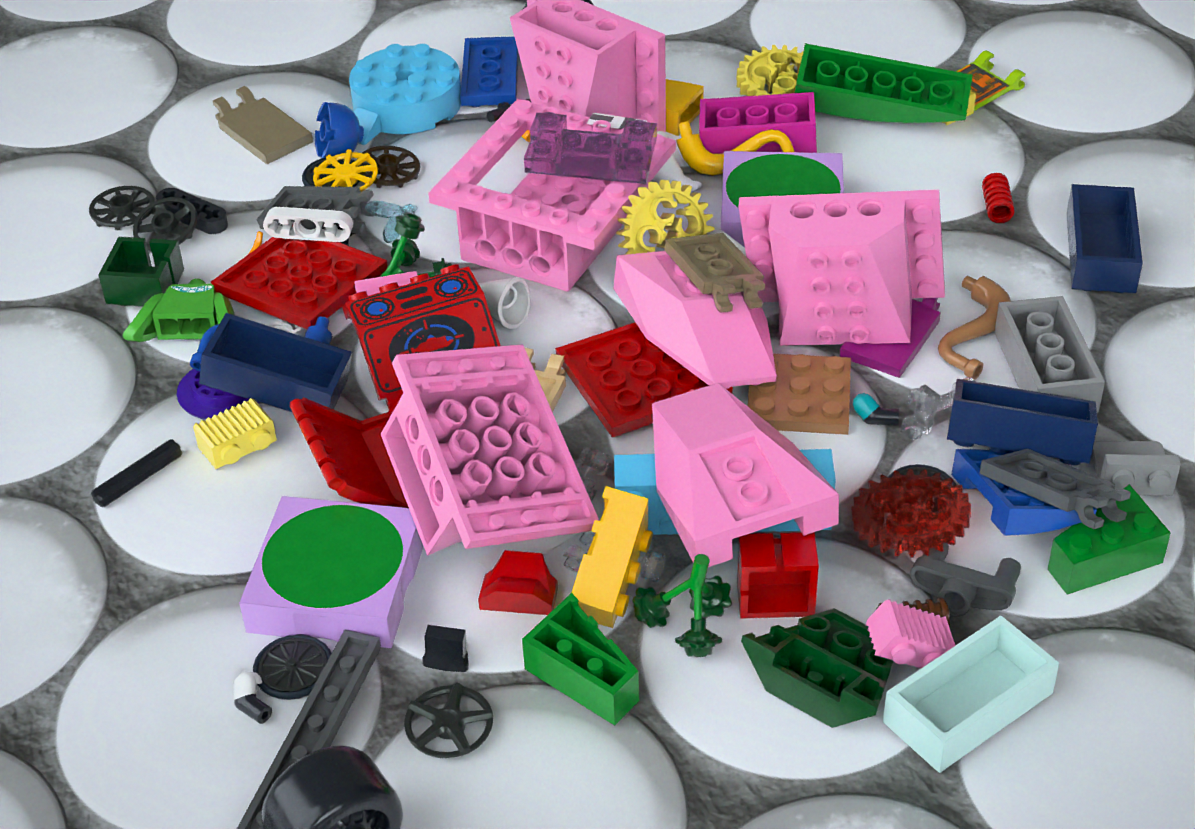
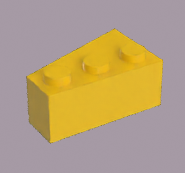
[571,486,653,628]

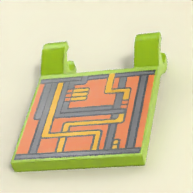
[956,50,1026,111]

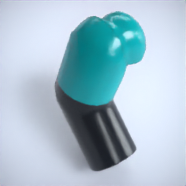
[853,393,899,426]

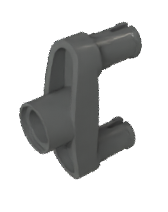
[910,538,1021,616]

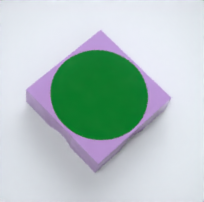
[721,151,844,247]
[239,496,424,648]

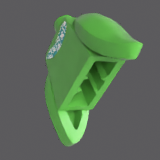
[123,279,235,342]

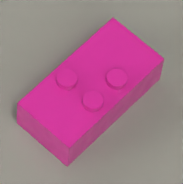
[699,92,817,154]

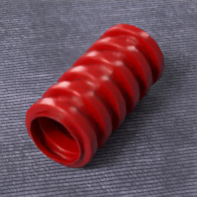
[982,173,1015,224]

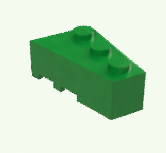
[1047,484,1171,595]
[522,593,639,726]

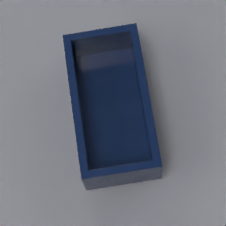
[1066,184,1143,293]
[199,313,352,412]
[947,379,1098,465]

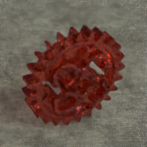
[851,469,971,558]

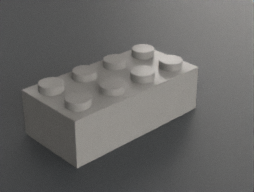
[994,296,1105,412]

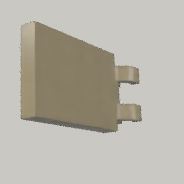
[213,86,313,164]
[664,233,765,313]

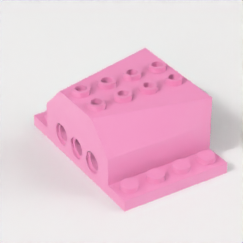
[510,0,666,133]
[738,190,945,346]
[381,344,600,556]

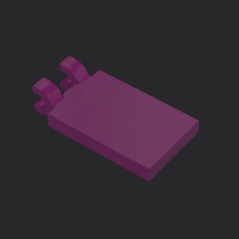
[840,298,941,378]

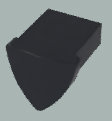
[422,625,469,672]

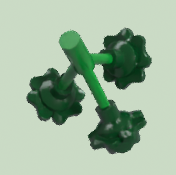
[632,554,732,657]

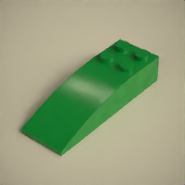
[795,43,973,123]

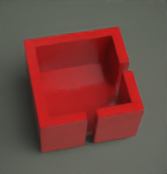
[737,532,819,619]

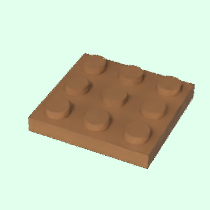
[748,354,851,435]

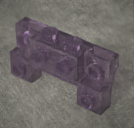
[524,112,657,184]

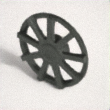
[89,186,155,230]

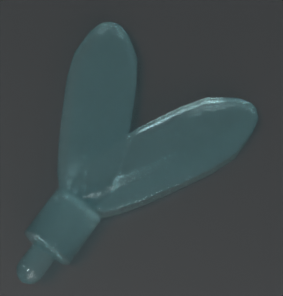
[365,200,418,243]

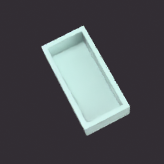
[883,616,1059,773]

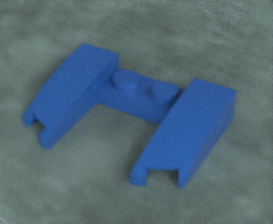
[951,449,1097,536]

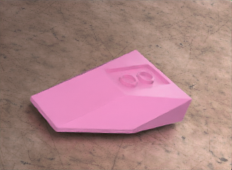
[613,244,777,389]
[652,383,839,567]

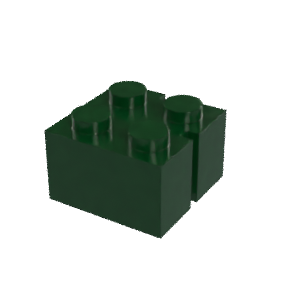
[98,236,184,307]

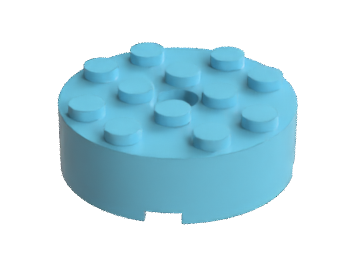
[349,44,461,134]

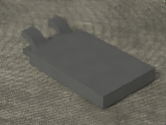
[257,186,379,234]
[980,448,1131,529]

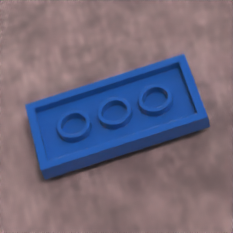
[460,36,518,107]

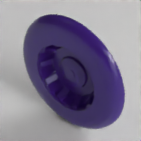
[176,369,260,420]

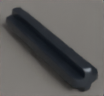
[91,439,182,507]

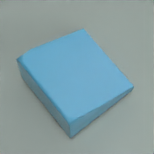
[354,107,381,145]

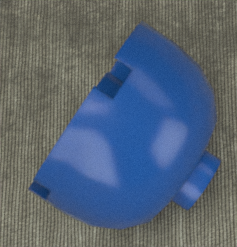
[315,102,364,159]

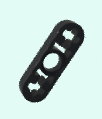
[156,188,228,234]

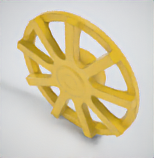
[313,149,378,192]

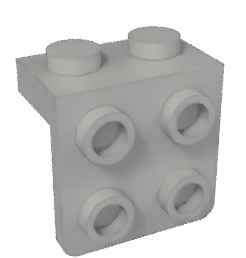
[1092,441,1181,496]

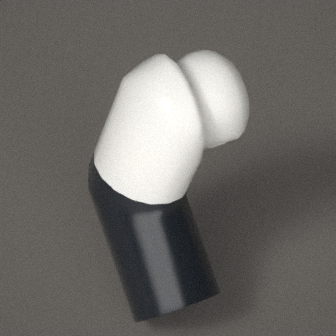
[234,671,272,724]

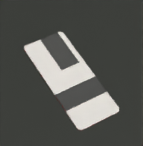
[587,113,647,132]

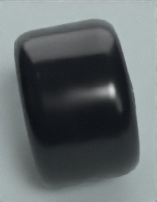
[262,746,403,829]

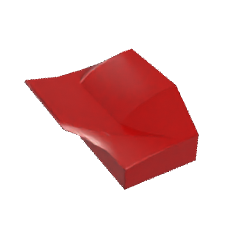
[478,550,558,615]

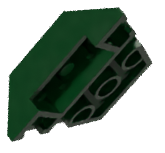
[741,608,894,728]

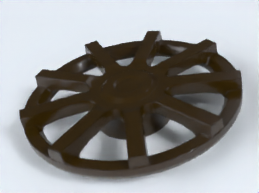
[358,146,420,188]

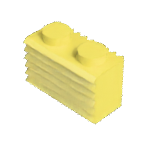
[193,398,277,470]

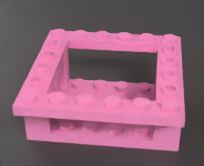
[428,99,676,292]

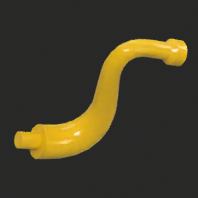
[676,121,794,176]

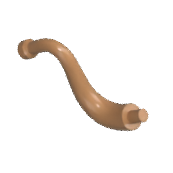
[938,276,1011,380]

